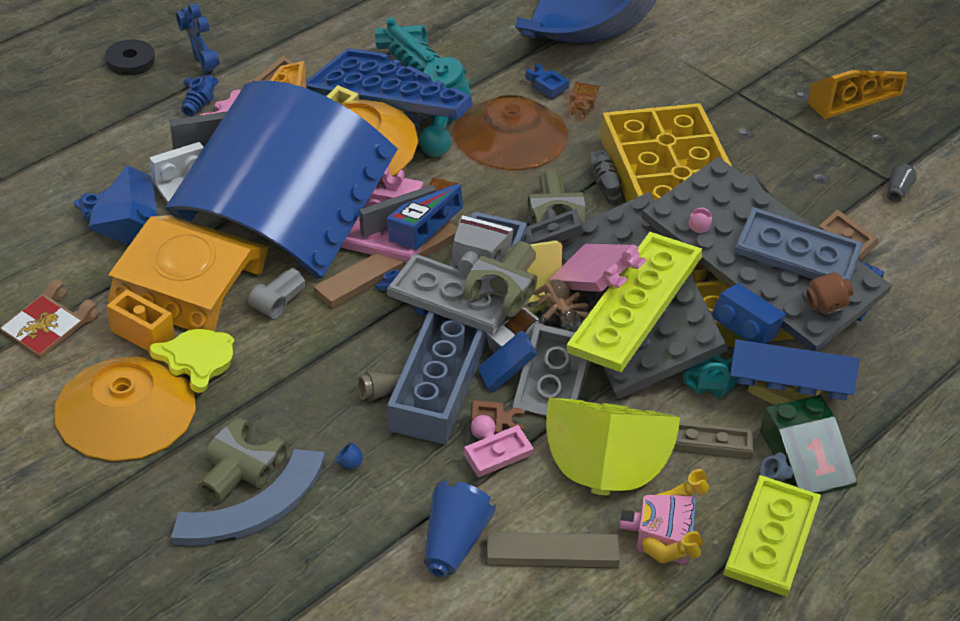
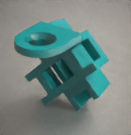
[683,354,737,399]

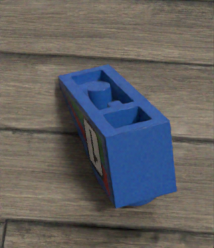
[386,184,463,250]

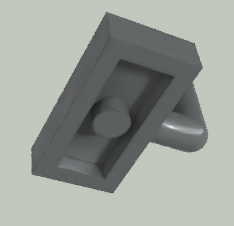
[526,209,584,244]

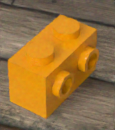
[107,289,175,352]

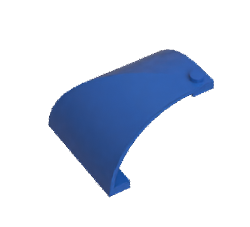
[515,0,656,43]

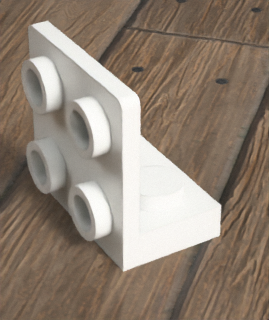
[149,142,204,204]

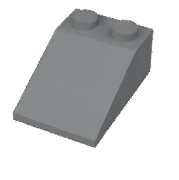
[512,323,591,417]

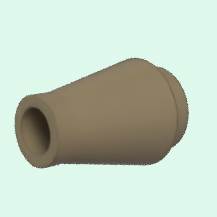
[357,372,401,402]

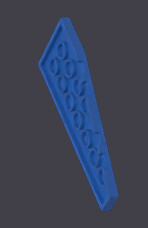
[306,48,473,119]

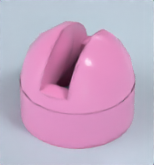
[688,207,713,233]

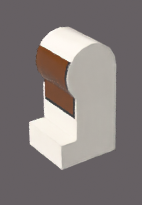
[486,308,544,353]

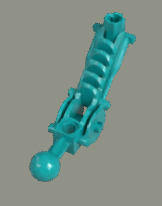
[375,17,472,158]

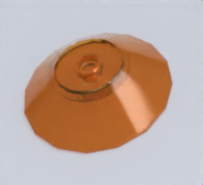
[453,95,569,170]

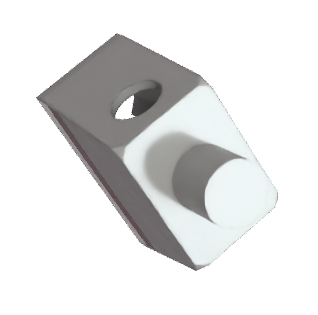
[452,215,513,275]

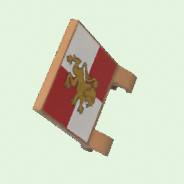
[0,279,99,359]

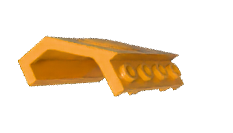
[107,215,269,332]

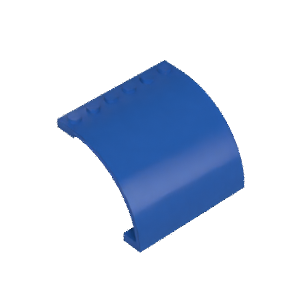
[165,81,398,279]

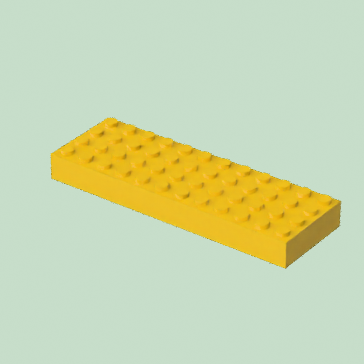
[600,103,795,347]

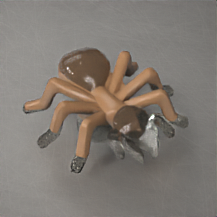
[528,279,589,332]

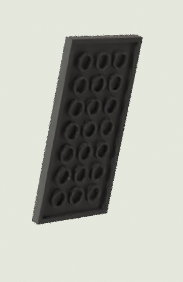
[641,157,892,352]
[559,192,728,399]

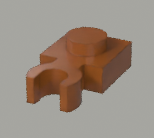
[470,400,524,434]

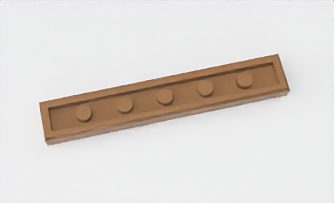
[314,221,458,309]

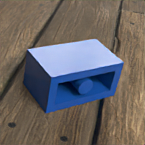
[711,283,787,344]

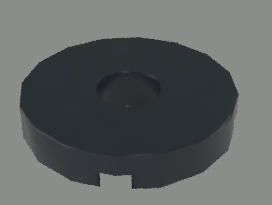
[105,39,155,75]

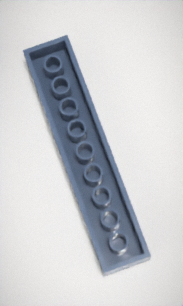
[387,211,527,445]

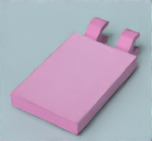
[548,244,647,292]

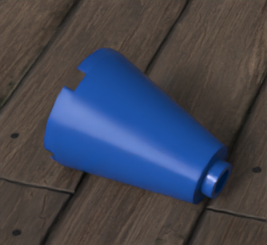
[424,481,496,578]

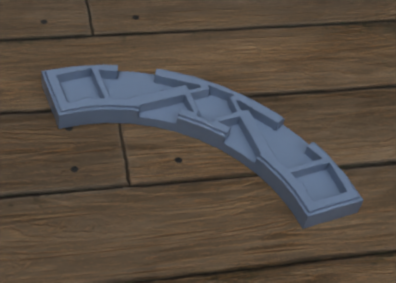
[171,449,325,546]

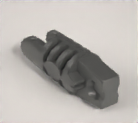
[590,149,622,205]

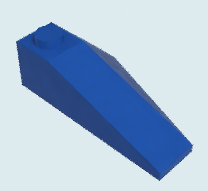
[88,165,157,246]

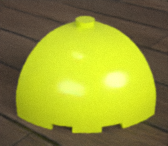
[546,397,680,495]

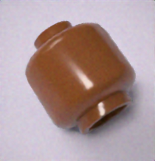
[806,272,853,315]

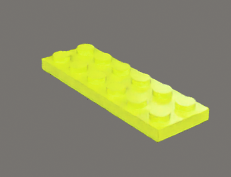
[567,232,702,372]

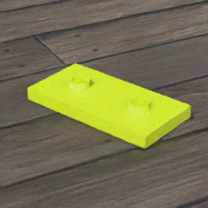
[723,475,821,597]

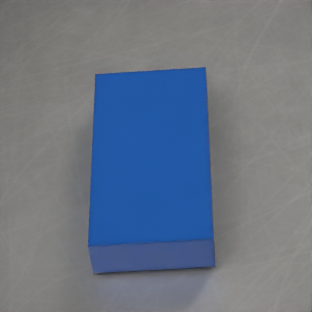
[478,331,537,392]

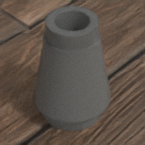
[887,164,917,202]

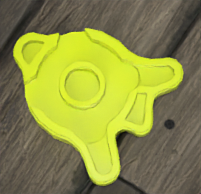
[149,329,234,393]

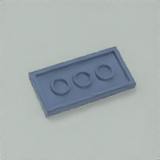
[734,207,863,281]

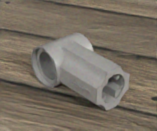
[248,268,305,319]

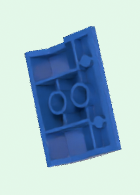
[730,340,860,401]

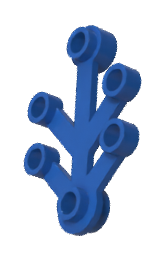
[176,3,220,74]

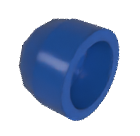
[335,442,363,470]

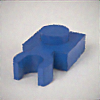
[525,64,569,98]

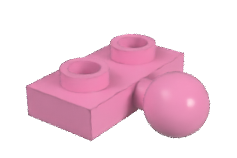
[463,415,534,478]

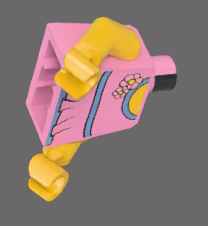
[619,469,709,565]

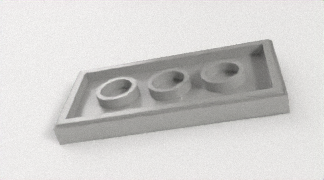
[387,253,506,335]

